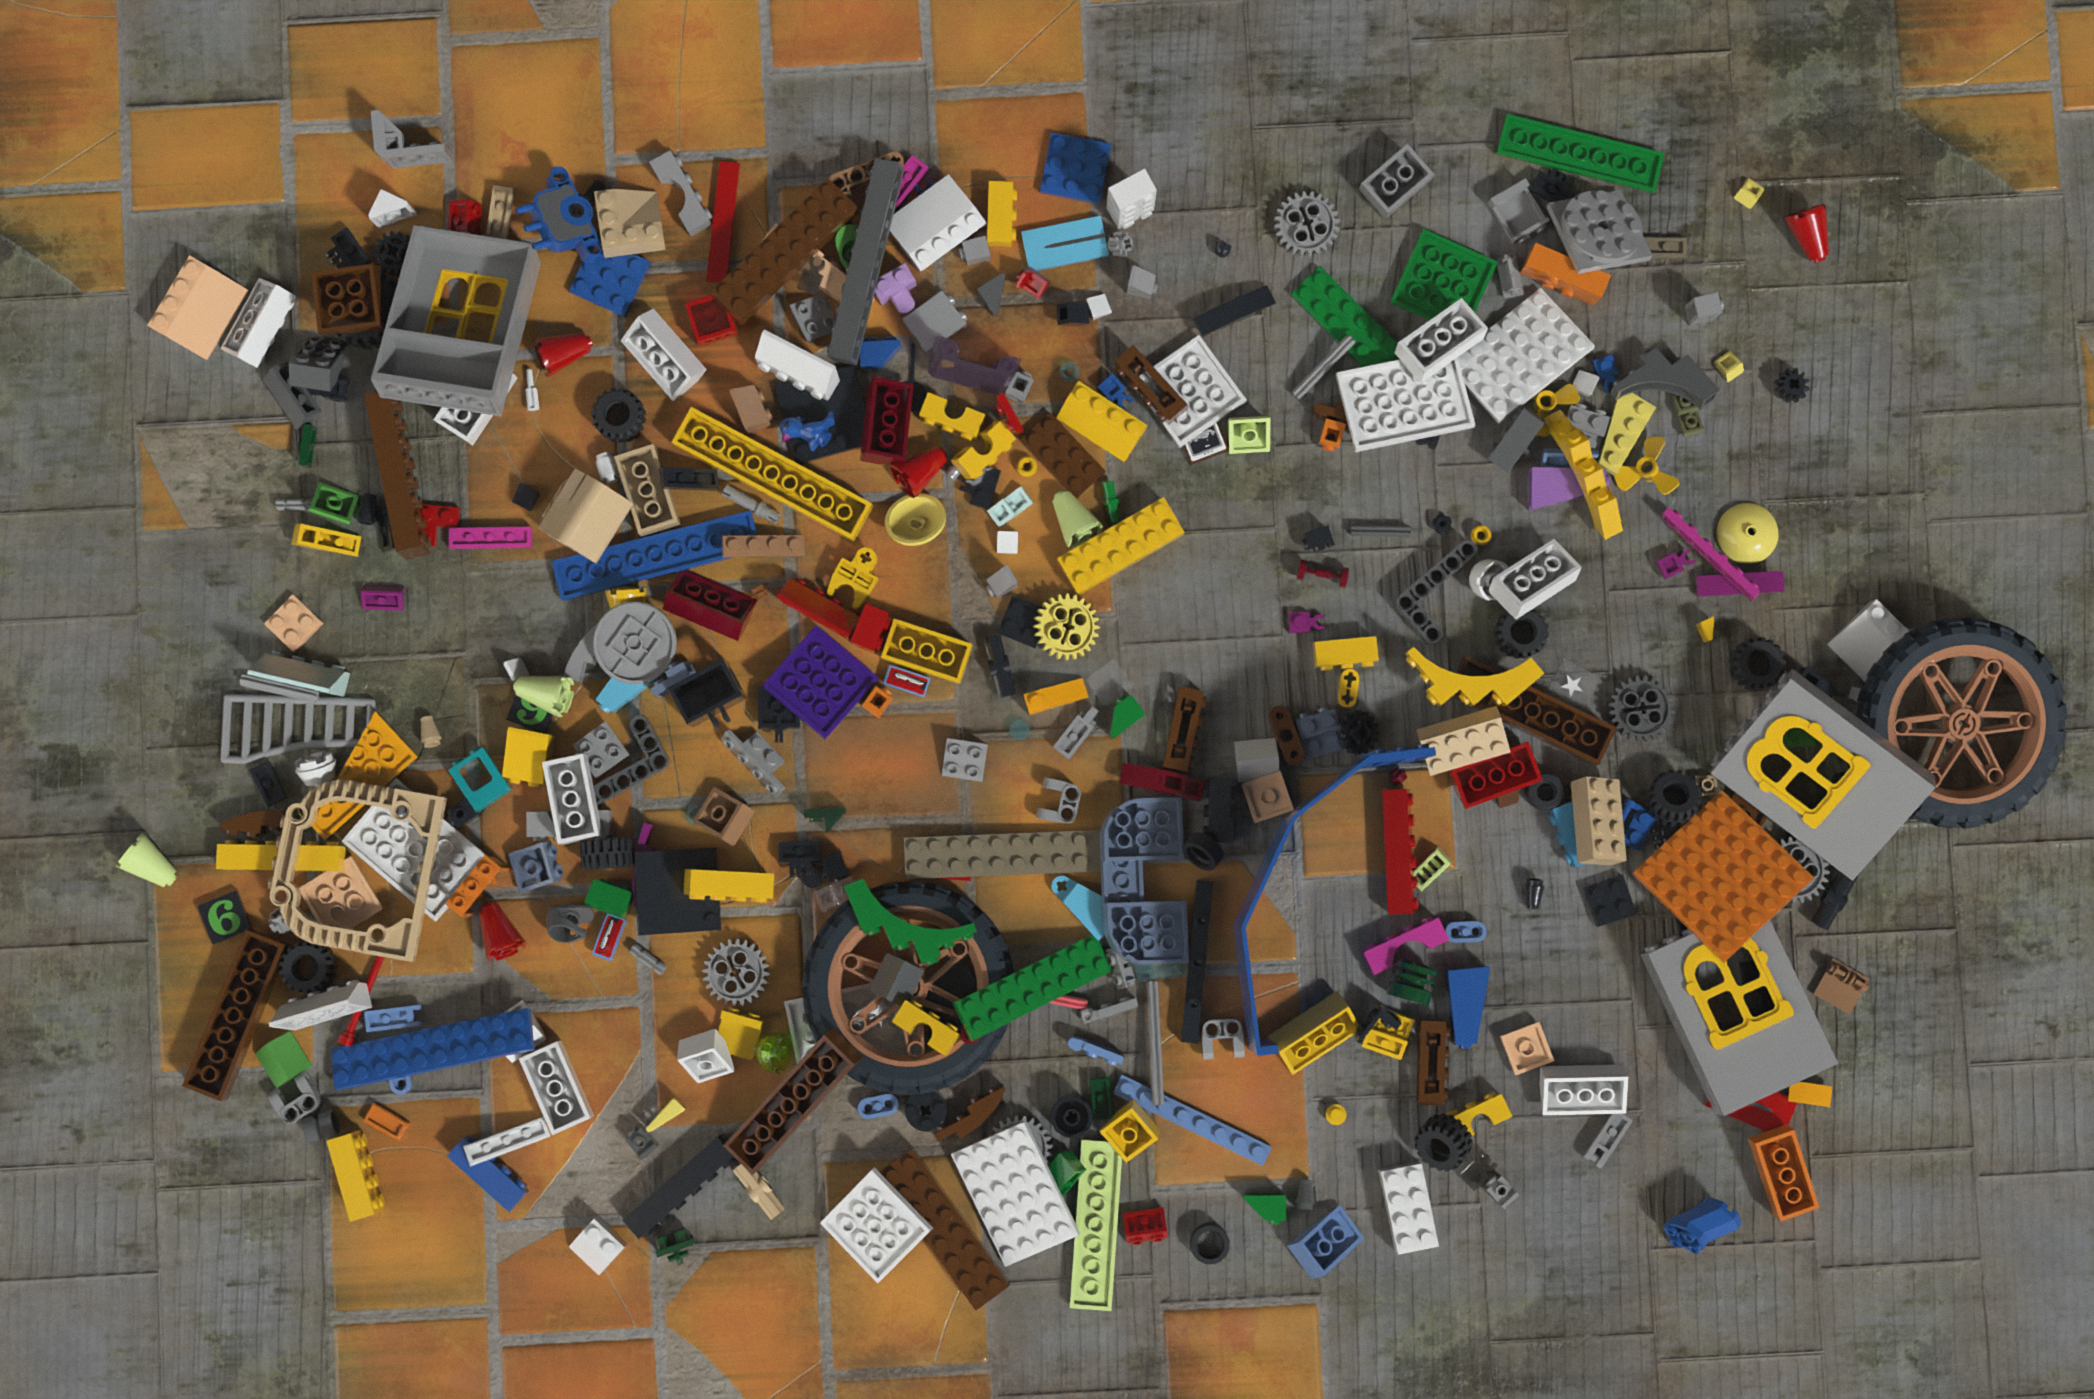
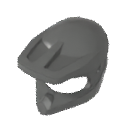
[546,904,594,943]

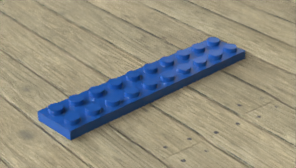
[552,510,758,601]
[331,1008,535,1090]

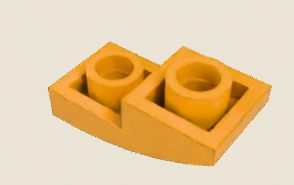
[1788,1082,1832,1107]

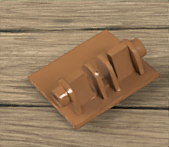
[1813,958,1869,1015]

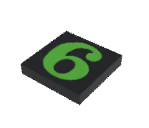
[506,695,553,734]
[197,891,253,945]

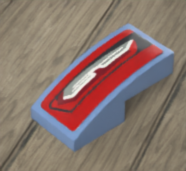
[882,665,931,698]
[592,914,627,962]

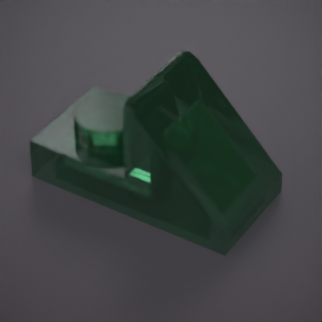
[804,808,847,834]

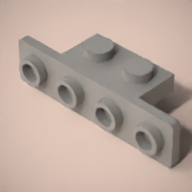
[721,729,785,797]

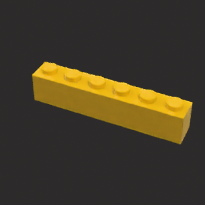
[216,840,346,872]

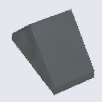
[977,273,1006,318]

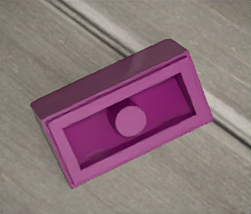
[361,584,405,611]

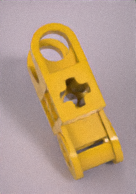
[827,547,879,610]

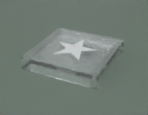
[1545,658,1601,711]

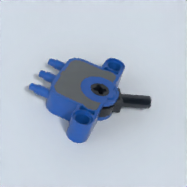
[515,166,606,264]

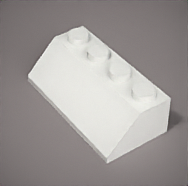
[220,278,296,368]
[621,309,707,401]
[755,329,840,401]
[1539,1064,1628,1115]

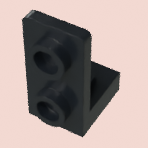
[1355,1004,1402,1043]

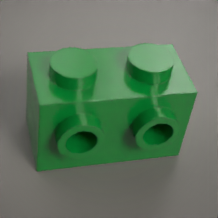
[584,879,633,920]

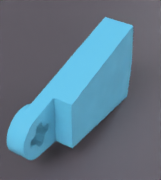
[1051,876,1105,941]

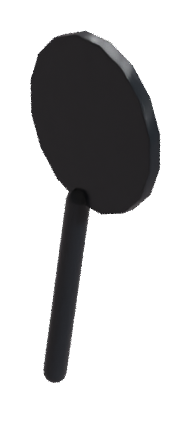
[906,343,927,412]

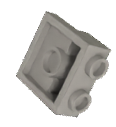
[1556,403,1610,451]

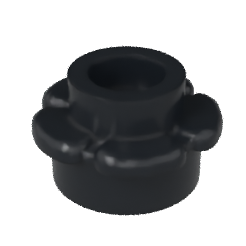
[1432,514,1452,534]

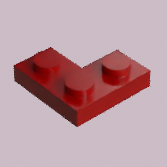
[995,393,1023,435]
[421,504,460,547]

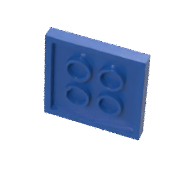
[1040,132,1111,205]
[569,239,651,318]

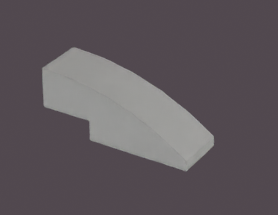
[563,623,598,683]

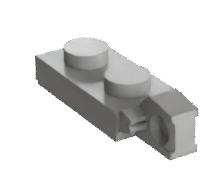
[1053,706,1099,759]
[1081,996,1139,1024]

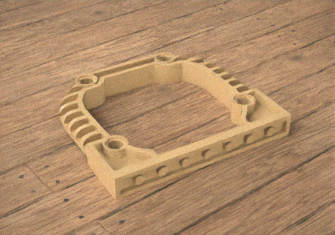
[268,780,447,962]

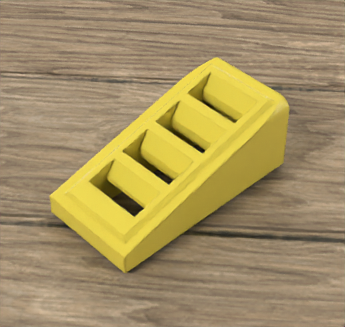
[646,1097,687,1132]

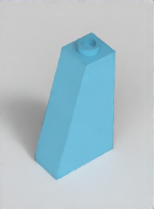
[596,663,672,713]

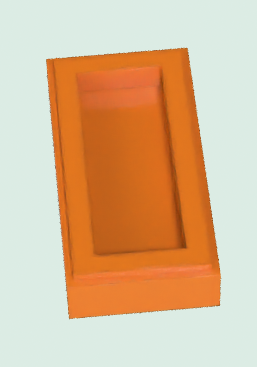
[363,1102,410,1142]

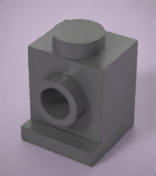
[626,1126,660,1160]

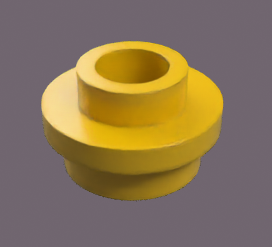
[1017,456,1037,477]
[1470,525,1491,546]

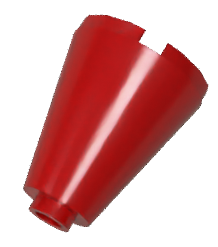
[1785,204,1829,263]
[533,333,593,377]
[889,446,947,499]
[479,901,526,962]

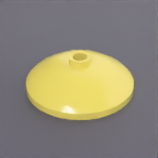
[885,493,946,546]
[1716,503,1778,564]

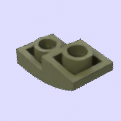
[1672,394,1704,437]

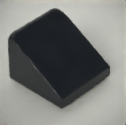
[512,483,540,512]

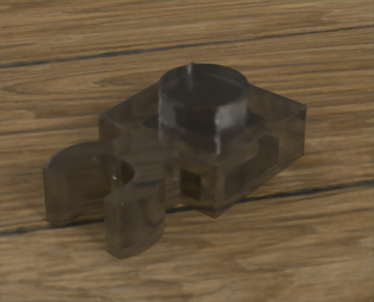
[797,256,825,296]
[1459,1154,1497,1191]

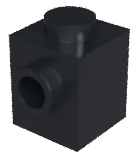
[1056,302,1089,326]
[820,851,849,884]

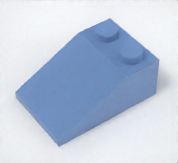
[1287,1205,1364,1279]

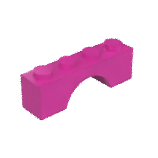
[1361,915,1449,975]

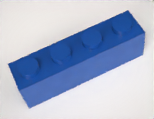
[447,1136,529,1212]

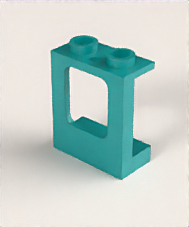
[448,747,513,812]

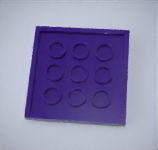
[762,625,879,740]

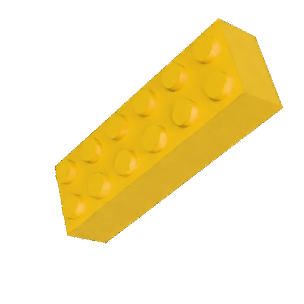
[1057,497,1185,596]

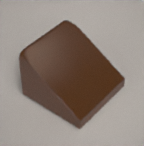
[1496,790,1519,808]

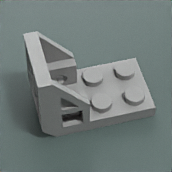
[371,110,453,169]

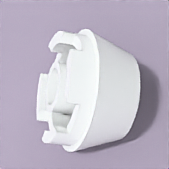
[294,751,336,787]

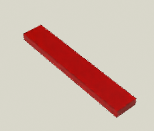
[706,161,740,283]

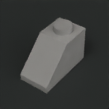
[1127,265,1159,299]
[985,565,1018,599]

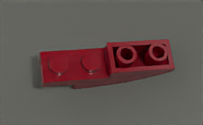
[1119,763,1205,802]

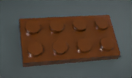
[1020,412,1106,498]

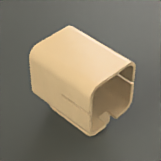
[538,469,633,564]

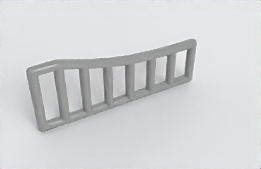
[220,694,376,764]

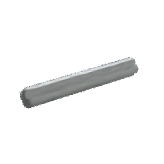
[1292,335,1355,399]
[239,674,319,703]

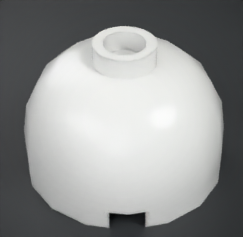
[1469,559,1508,601]

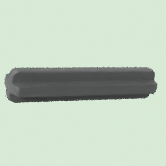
[1350,524,1411,537]

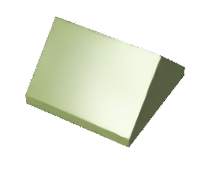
[1227,416,1270,454]

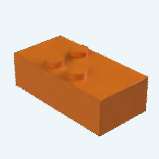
[1520,243,1611,306]
[1748,1124,1820,1222]

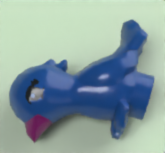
[780,411,835,452]

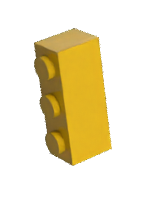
[987,181,1017,247]
[1313,636,1379,671]

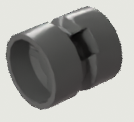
[302,1109,340,1144]

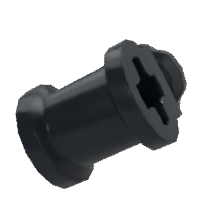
[306,379,350,402]

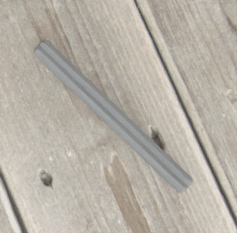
[1146,981,1164,1105]

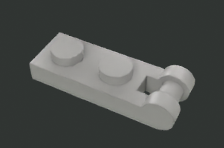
[1582,1114,1633,1169]

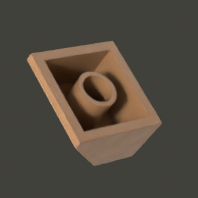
[729,385,773,435]
[693,787,755,847]

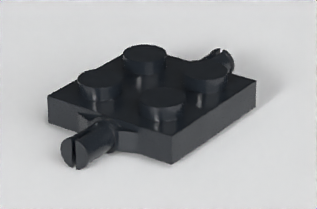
[758,687,800,743]

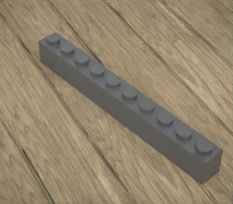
[827,158,905,365]

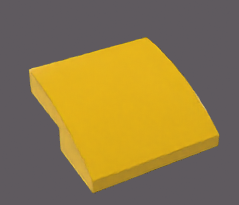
[1362,1004,1415,1060]

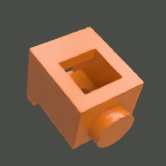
[1318,418,1346,452]
[862,686,893,719]

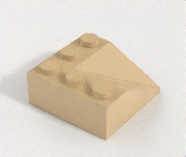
[594,189,666,258]

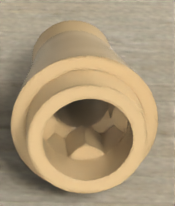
[420,716,442,748]

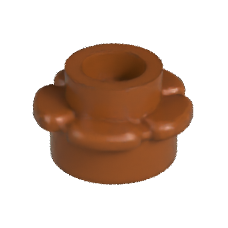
[749,583,769,600]

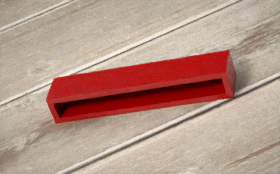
[1382,789,1419,915]

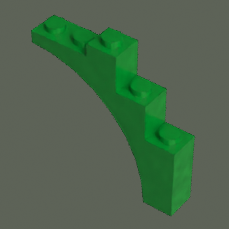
[844,879,977,966]

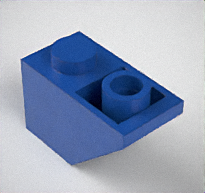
[860,337,902,370]

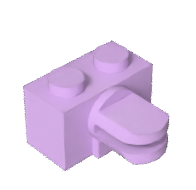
[874,263,917,315]

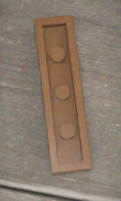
[721,535,805,558]

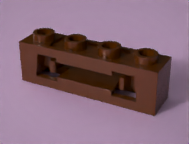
[1114,345,1188,425]
[1162,686,1207,773]
[1416,1020,1450,1105]

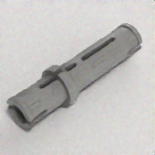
[722,484,782,525]

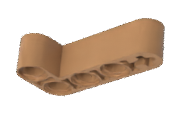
[829,152,904,204]

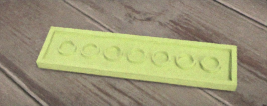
[1070,1139,1122,1311]

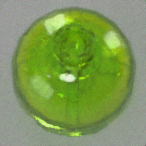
[754,1031,792,1075]

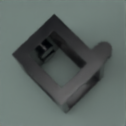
[668,658,747,729]

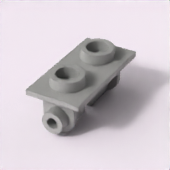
[1496,254,1524,299]
[1105,948,1136,990]

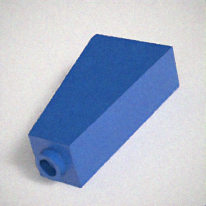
[1445,966,1490,1049]

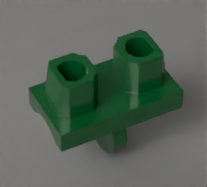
[655,1228,695,1265]

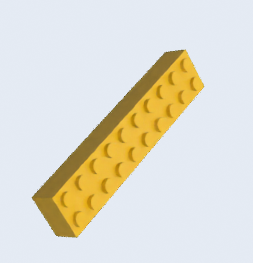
[671,407,873,542]

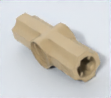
[733,1164,785,1220]

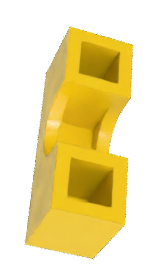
[919,392,986,441]
[950,420,1016,480]
[892,1000,960,1057]
[1446,1091,1512,1136]

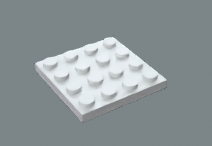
[1139,335,1247,448]
[820,1167,933,1283]

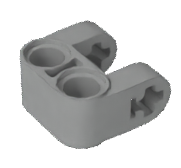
[1036,777,1081,823]
[1201,1018,1245,1060]
[268,1071,322,1123]

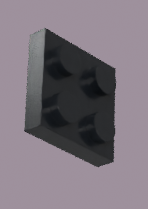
[997,595,1045,649]
[1583,875,1637,927]

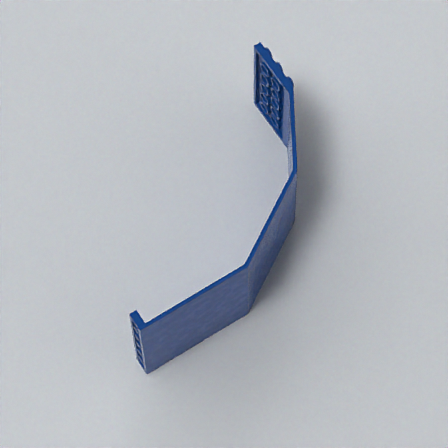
[1233,744,1436,1056]

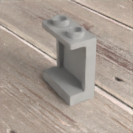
[1487,178,1550,245]
[903,291,968,356]

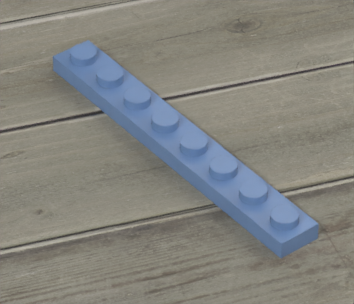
[1113,1074,1272,1166]

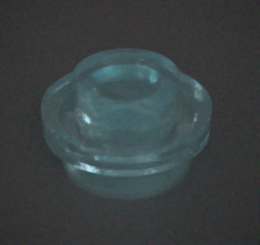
[1059,362,1080,382]

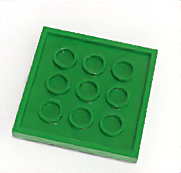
[1389,229,1498,321]

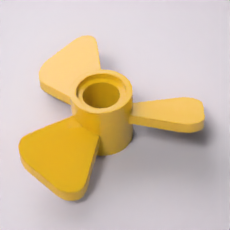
[1531,384,1580,437]
[1614,437,1680,495]

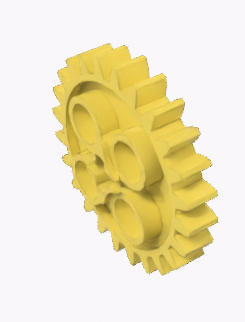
[1033,593,1100,661]

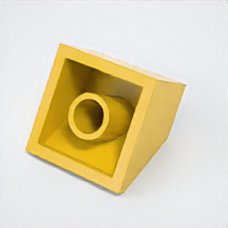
[1100,1099,1160,1163]

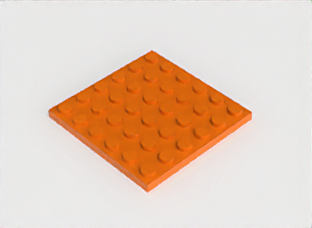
[1632,790,1814,963]

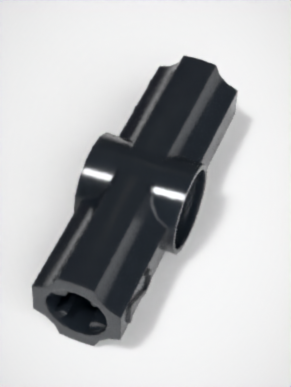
[983,634,1016,698]
[1811,871,1858,930]

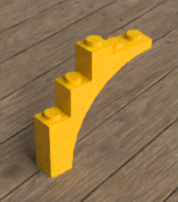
[1543,410,1623,540]
[1405,647,1545,707]

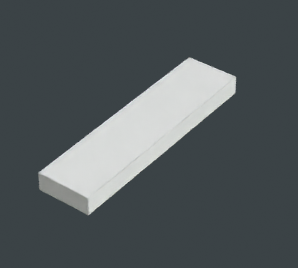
[463,1117,550,1167]

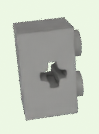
[1685,293,1724,326]

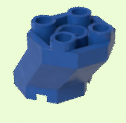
[1663,1197,1742,1254]

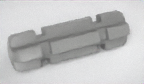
[275,499,313,510]
[629,944,667,975]

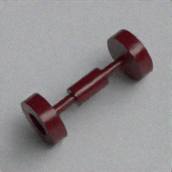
[1297,559,1349,588]

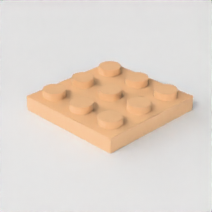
[299,856,385,929]

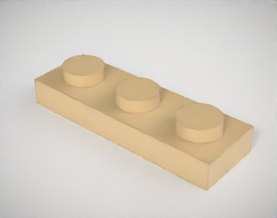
[486,185,515,239]

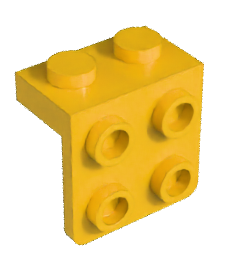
[718,1007,765,1060]

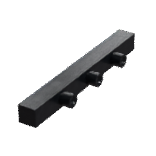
[1181,880,1213,1044]

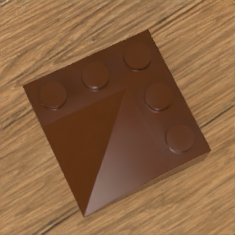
[311,264,386,334]

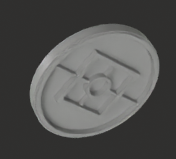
[593,601,677,684]

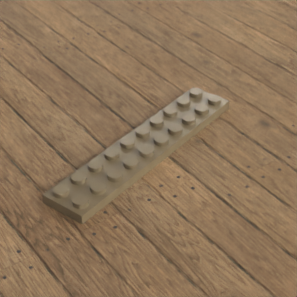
[904,830,1101,879]

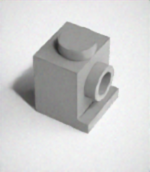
[1005,371,1034,405]
[1484,1174,1519,1209]

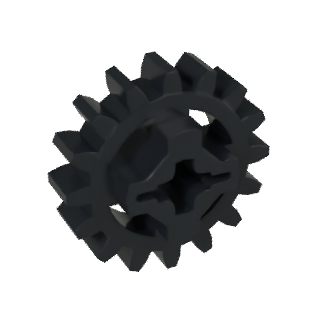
[372,231,410,276]
[1336,710,1380,755]

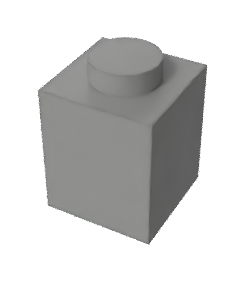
[959,236,991,266]

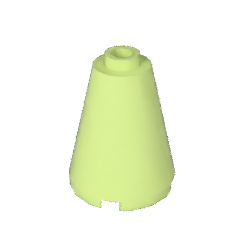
[1052,490,1103,549]
[513,676,574,717]
[116,833,178,887]

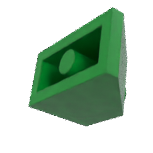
[1110,694,1146,740]
[1048,1151,1087,1197]
[1243,1193,1286,1225]

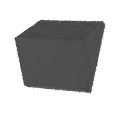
[868,953,924,1006]

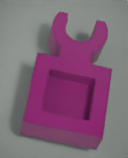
[1656,549,1696,580]
[1289,612,1325,633]

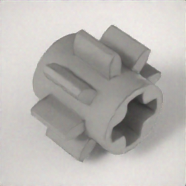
[1108,231,1133,257]
[268,908,290,933]

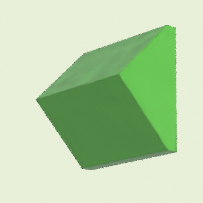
[309,482,359,526]
[255,1031,313,1088]

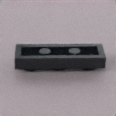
[659,467,719,491]

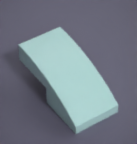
[987,486,1034,527]

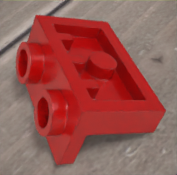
[448,199,482,235]
[1122,1207,1168,1245]

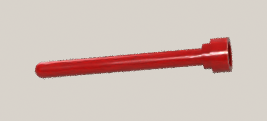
[337,956,385,1047]

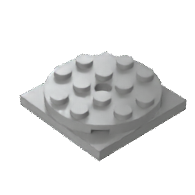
[1546,190,1653,274]

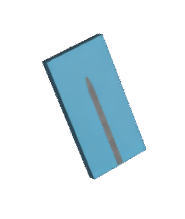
[1021,216,1109,271]

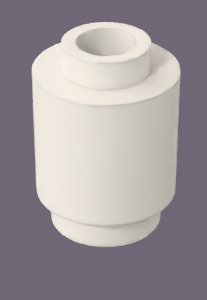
[596,452,620,484]

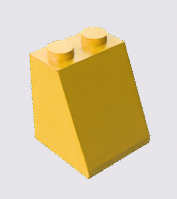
[502,727,556,788]

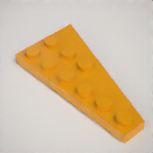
[312,711,419,840]

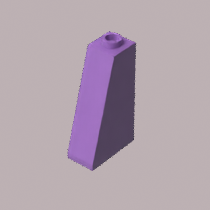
[1528,467,1609,511]

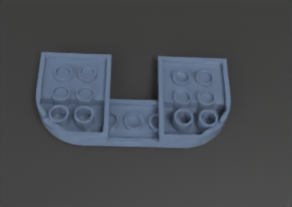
[1099,797,1189,965]

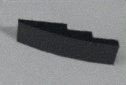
[1193,285,1276,338]

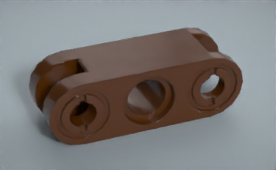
[1268,706,1305,766]

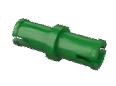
[1101,481,1121,524]

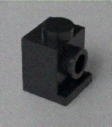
[1301,525,1335,552]
[446,798,481,829]

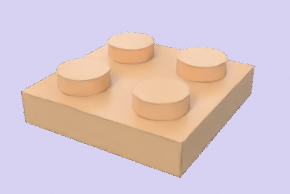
[264,594,324,653]
[1241,771,1294,823]
[1500,1022,1554,1076]

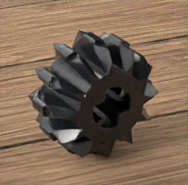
[1774,368,1810,403]

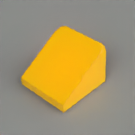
[1696,616,1714,642]

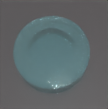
[1009,720,1030,741]
[685,805,701,826]

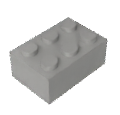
[1359,144,1434,219]

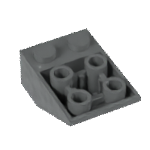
[289,336,349,392]

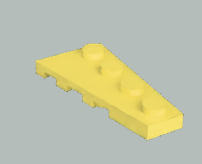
[1598,393,1656,476]

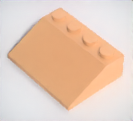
[147,255,249,360]

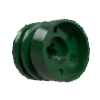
[1387,960,1438,1006]

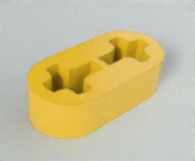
[1337,669,1359,708]

